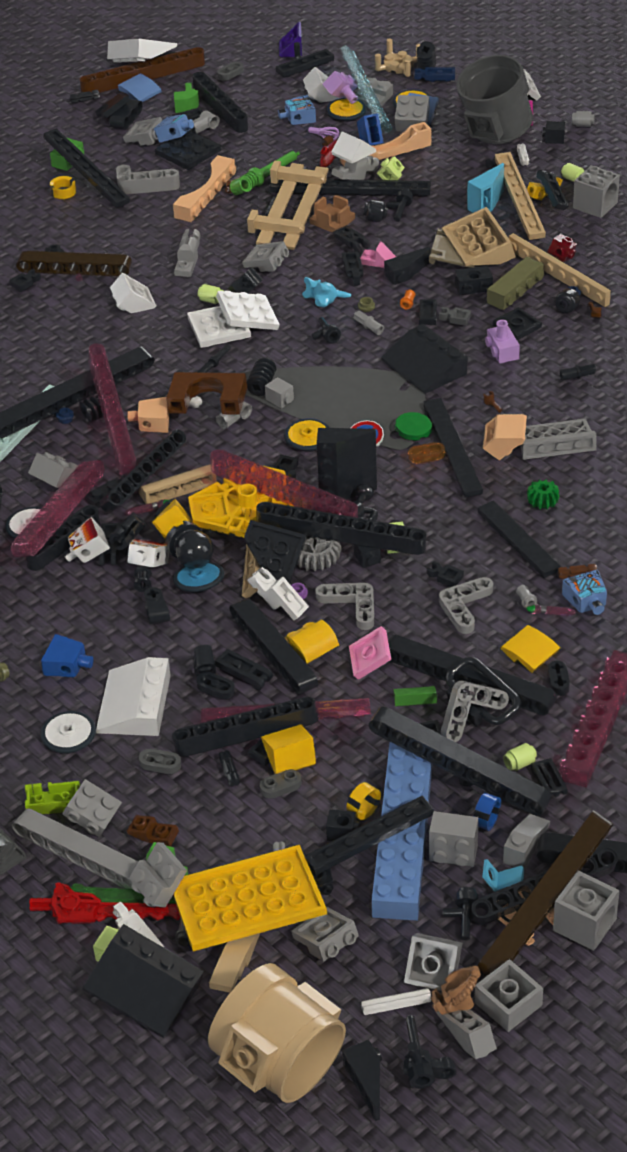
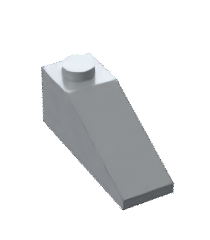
[503,814,550,870]
[436,1009,497,1059]

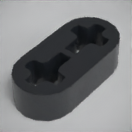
[548,660,570,696]

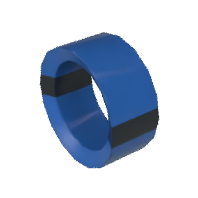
[473,793,501,831]

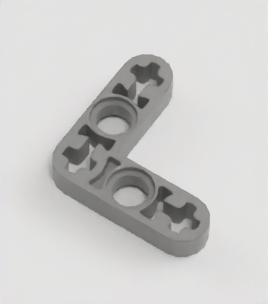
[439,577,493,634]
[315,583,374,630]
[441,681,509,742]

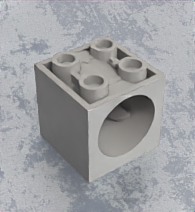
[573,165,620,218]
[553,870,619,951]

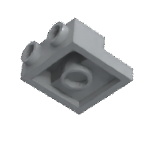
[355,78,393,109]
[123,117,163,146]
[242,241,289,272]
[63,779,122,838]
[129,842,187,907]
[291,907,359,961]

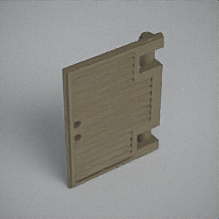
[429,228,474,268]

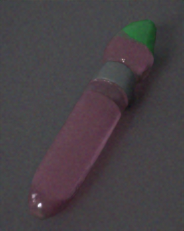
[125,499,170,515]
[526,605,576,616]

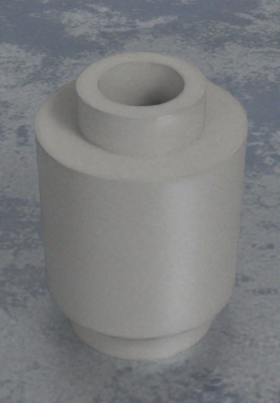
[572,111,595,127]

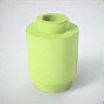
[561,163,584,182]
[198,284,224,304]
[503,743,537,771]

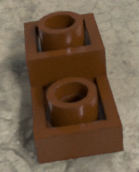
[127,815,179,847]

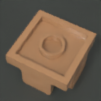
[310,195,355,233]

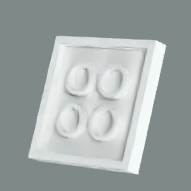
[216,291,280,330]
[187,306,251,348]

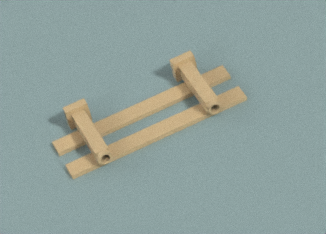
[247,160,329,250]

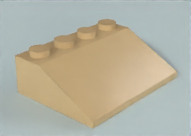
[442,207,516,266]

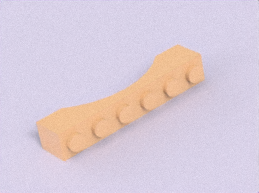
[340,122,431,166]
[173,155,236,222]

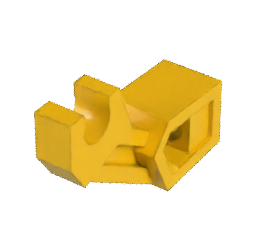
[527,177,563,201]

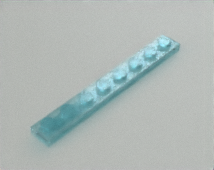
[341,45,393,133]

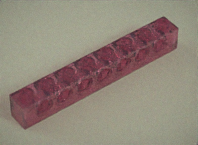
[559,650,627,788]

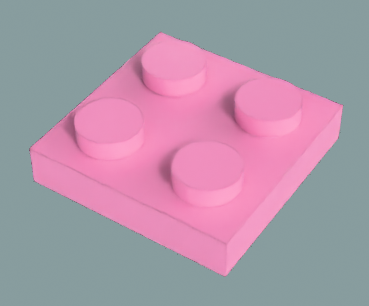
[349,626,391,680]

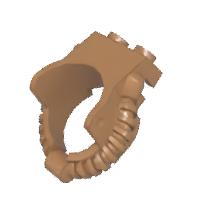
[431,966,481,1015]

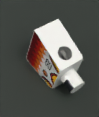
[63,517,110,563]
[128,538,169,567]

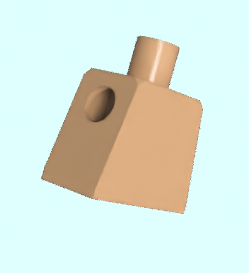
[128,397,169,433]

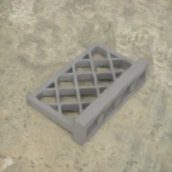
[520,419,596,460]

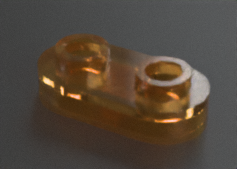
[408,442,445,464]

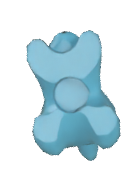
[302,277,351,307]

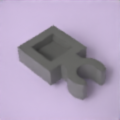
[439,307,471,326]

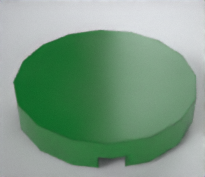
[395,412,432,441]

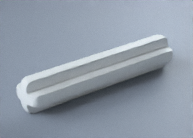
[361,988,431,1015]

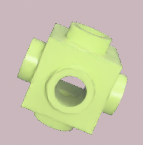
[377,156,405,180]

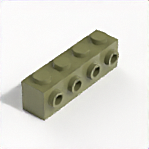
[487,257,544,310]

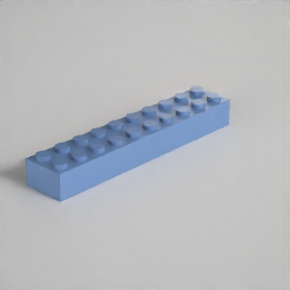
[372,742,433,921]

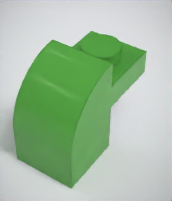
[174,83,199,113]

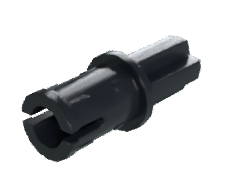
[560,364,596,381]

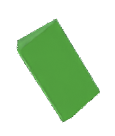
[393,686,437,706]

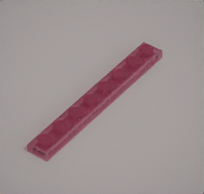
[201,698,371,723]

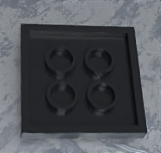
[155,130,221,170]

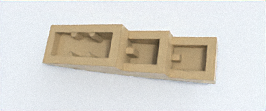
[209,933,260,993]

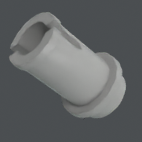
[516,585,537,608]

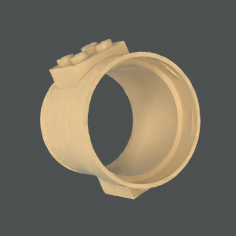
[208,963,346,1103]

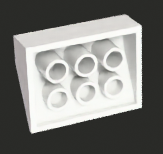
[107,39,177,63]
[96,657,170,736]

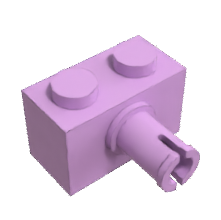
[323,71,358,104]
[485,320,520,363]

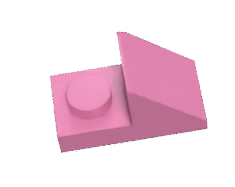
[360,241,396,268]

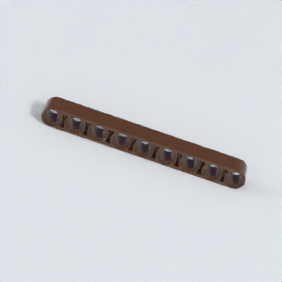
[80,47,205,93]

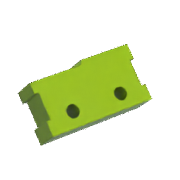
[25,781,80,814]

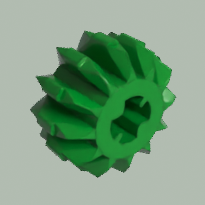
[527,479,559,510]

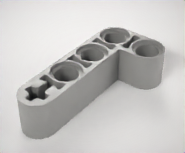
[116,165,180,195]

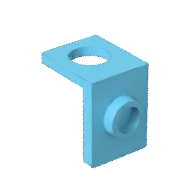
[482,859,524,892]

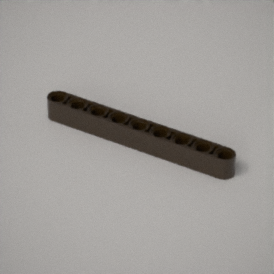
[477,810,614,977]

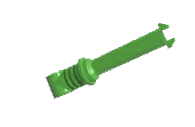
[230,151,300,195]

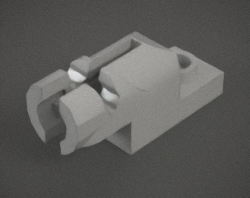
[331,156,379,180]
[174,229,200,277]

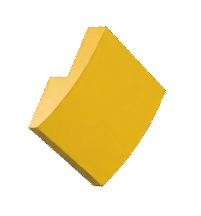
[500,625,561,673]

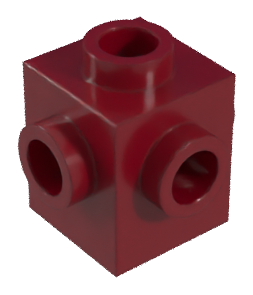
[547,234,577,262]

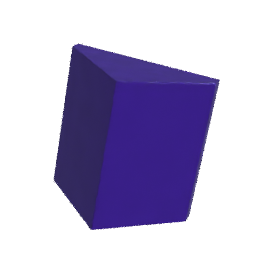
[279,22,302,57]

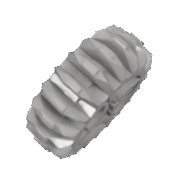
[297,536,341,572]

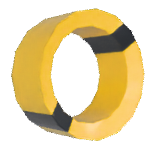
[50,176,76,199]
[346,782,381,820]

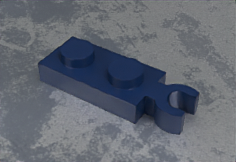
[414,67,455,81]

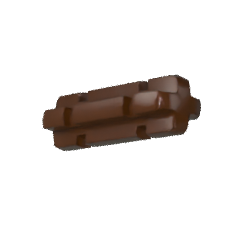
[558,564,597,579]

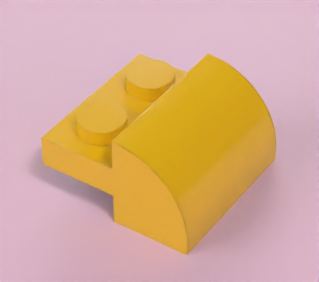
[284,619,339,664]

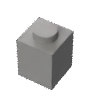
[265,377,294,409]

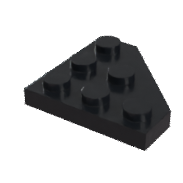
[244,520,307,584]

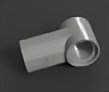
[190,111,220,134]
[216,401,252,429]

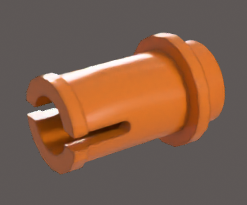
[400,290,416,310]

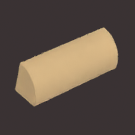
[139,464,217,507]

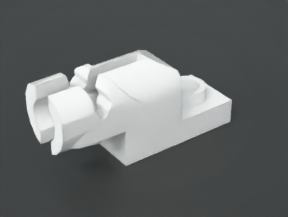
[247,567,309,620]

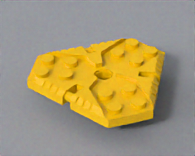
[188,463,294,538]

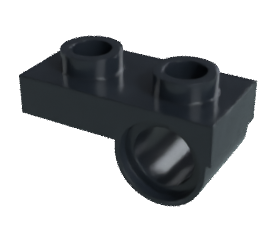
[228,267,263,294]

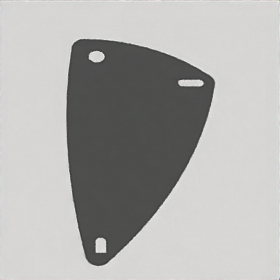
[243,366,426,450]

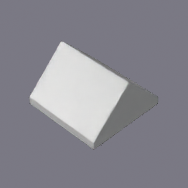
[331,131,376,163]

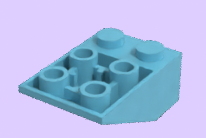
[467,163,504,213]

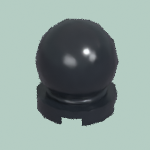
[165,521,214,569]

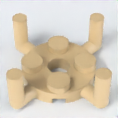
[375,39,420,77]

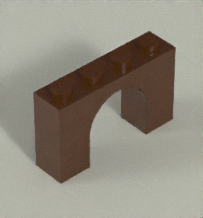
[166,372,247,415]

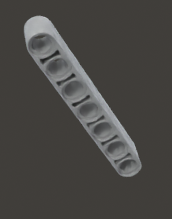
[12,808,138,891]

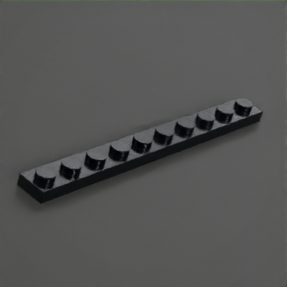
[270,179,431,196]

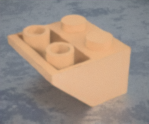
[483,414,527,461]

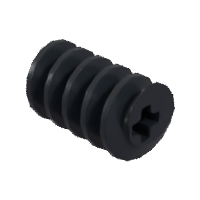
[416,41,436,70]
[247,358,277,396]
[80,389,121,422]

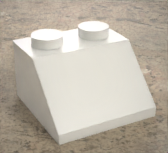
[303,67,340,103]
[110,273,156,313]

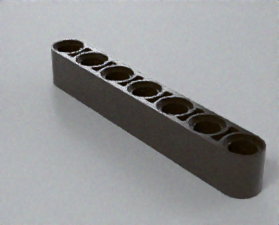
[16,251,132,276]

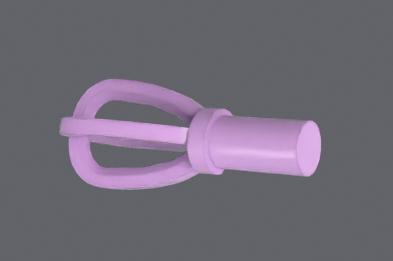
[308,127,339,140]

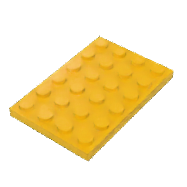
[173,845,327,951]

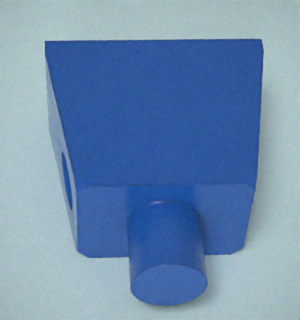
[357,113,384,145]
[41,634,94,677]

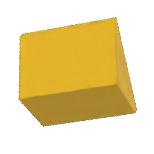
[152,499,192,539]
[261,724,316,774]

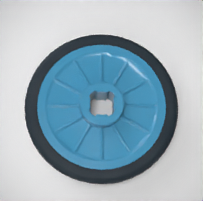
[173,562,224,592]

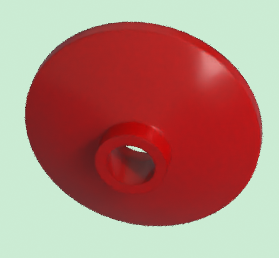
[320,140,337,168]

